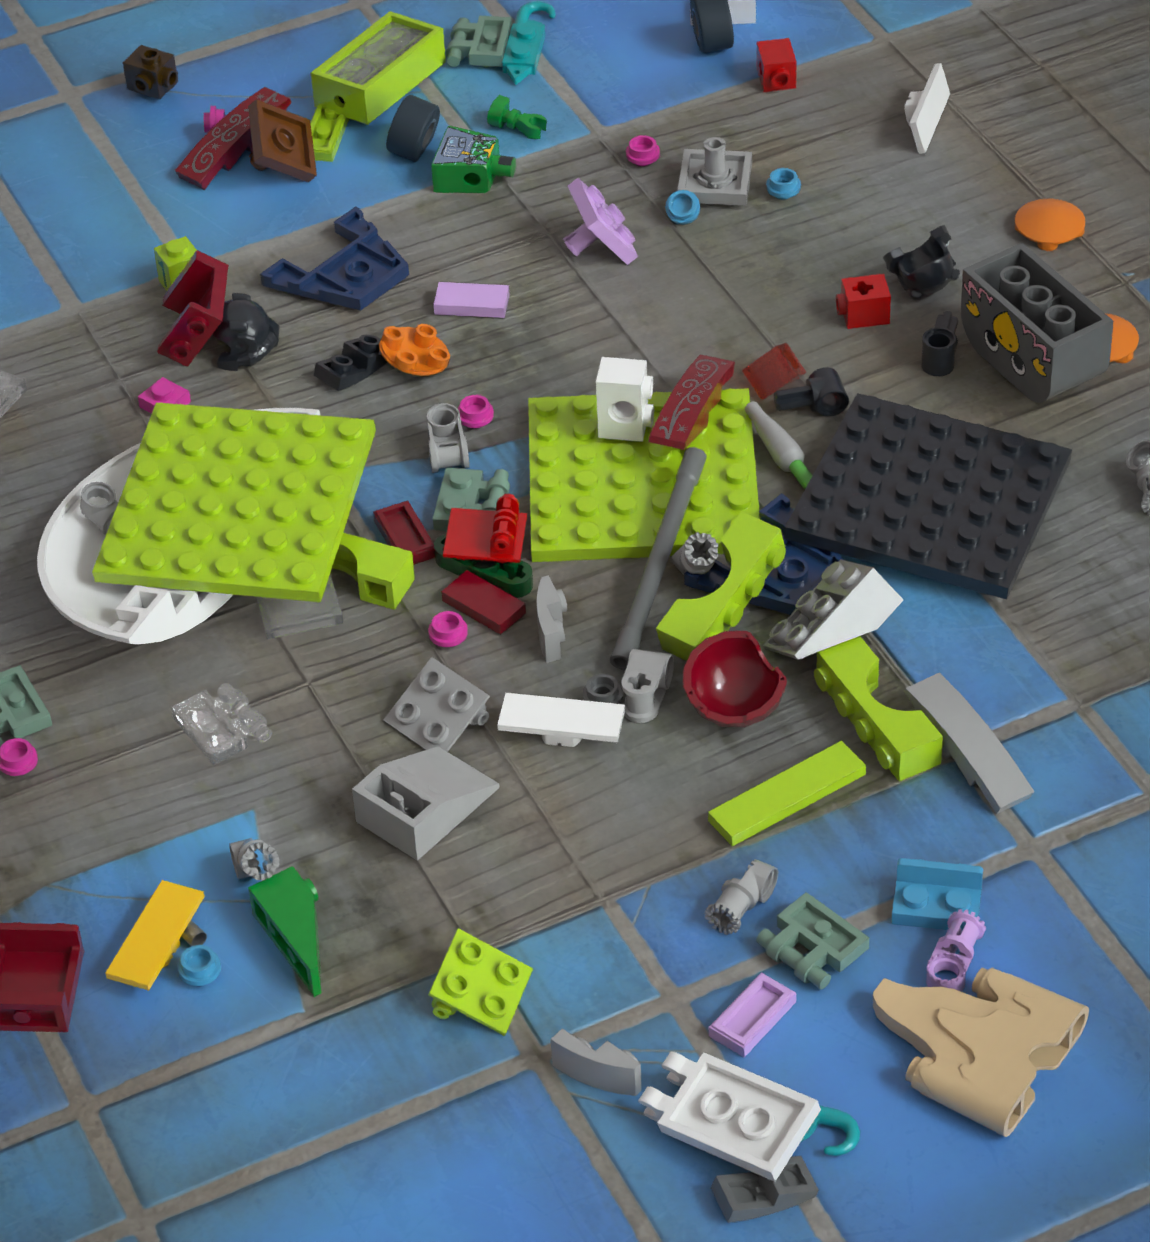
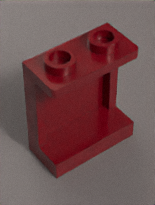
[157,250,229,367]
[0,922,84,1032]

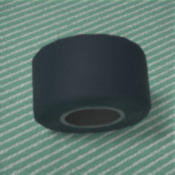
[690,0,734,53]
[386,95,440,162]

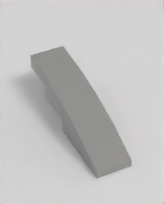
[904,672,1034,814]

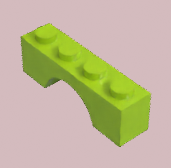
[656,511,786,661]
[332,533,415,610]
[814,636,943,782]

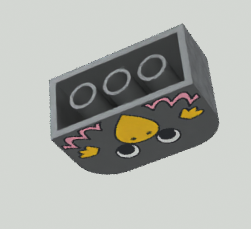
[961,243,1114,403]

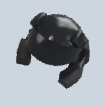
[883,225,960,299]
[213,293,280,371]

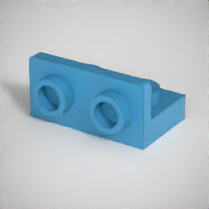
[891,858,983,930]

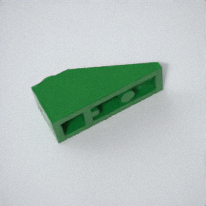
[248,866,322,997]

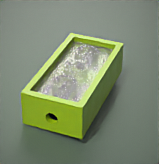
[311,11,446,125]

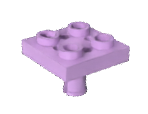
[563,178,638,265]

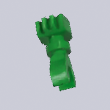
[487,94,547,139]

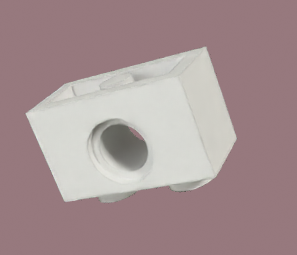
[596,357,654,441]

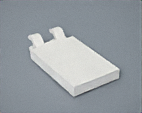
[638,1051,821,1182]

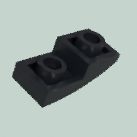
[314,335,387,391]

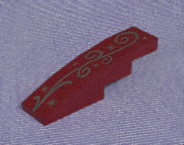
[175,87,292,190]
[649,354,735,450]

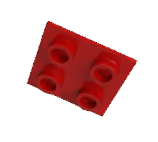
[443,493,527,563]

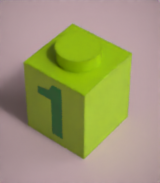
[154,236,197,291]

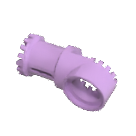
[926,909,986,992]

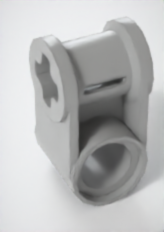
[426,403,470,473]
[621,649,674,723]

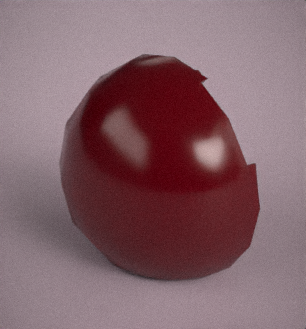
[683,631,787,728]

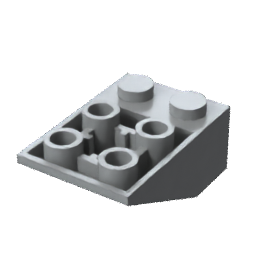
[763,559,903,659]
[352,746,500,861]

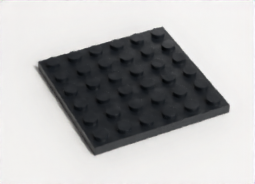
[784,393,1072,600]

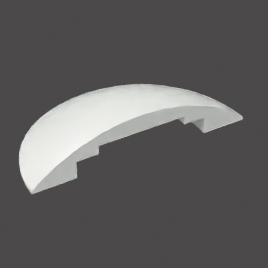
[37,408,320,645]

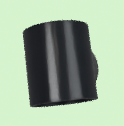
[921,311,958,376]
[774,367,849,417]

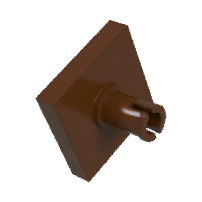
[248,99,317,183]

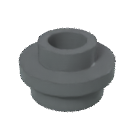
[583,674,623,704]

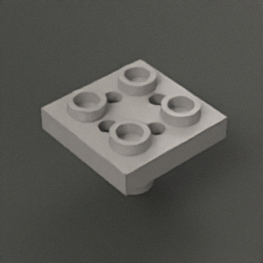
[677,137,752,206]

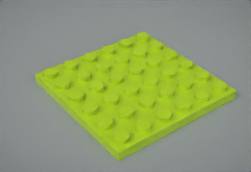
[528,388,760,562]
[92,402,376,602]

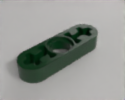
[434,533,533,598]

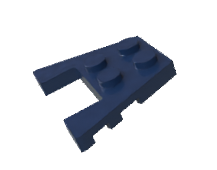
[260,206,409,311]
[684,493,844,615]

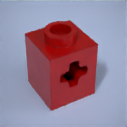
[756,38,797,92]
[835,274,891,329]

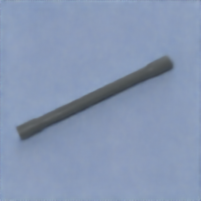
[610,447,707,670]

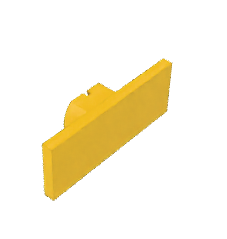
[105,880,205,991]

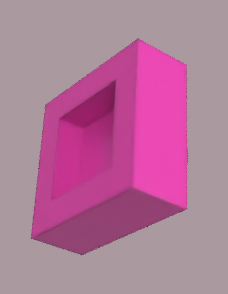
[138,377,191,414]

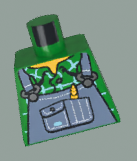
[431,126,516,193]

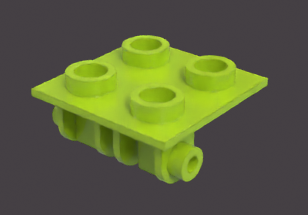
[428,928,533,1036]

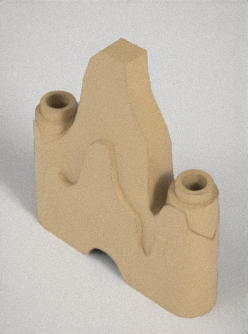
[873,968,1089,1137]

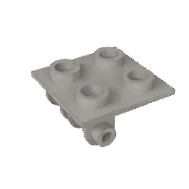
[383,657,490,752]

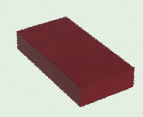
[373,500,435,565]
[441,570,526,635]

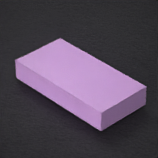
[434,282,510,318]
[709,972,796,1057]

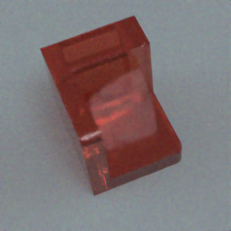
[742,343,807,399]

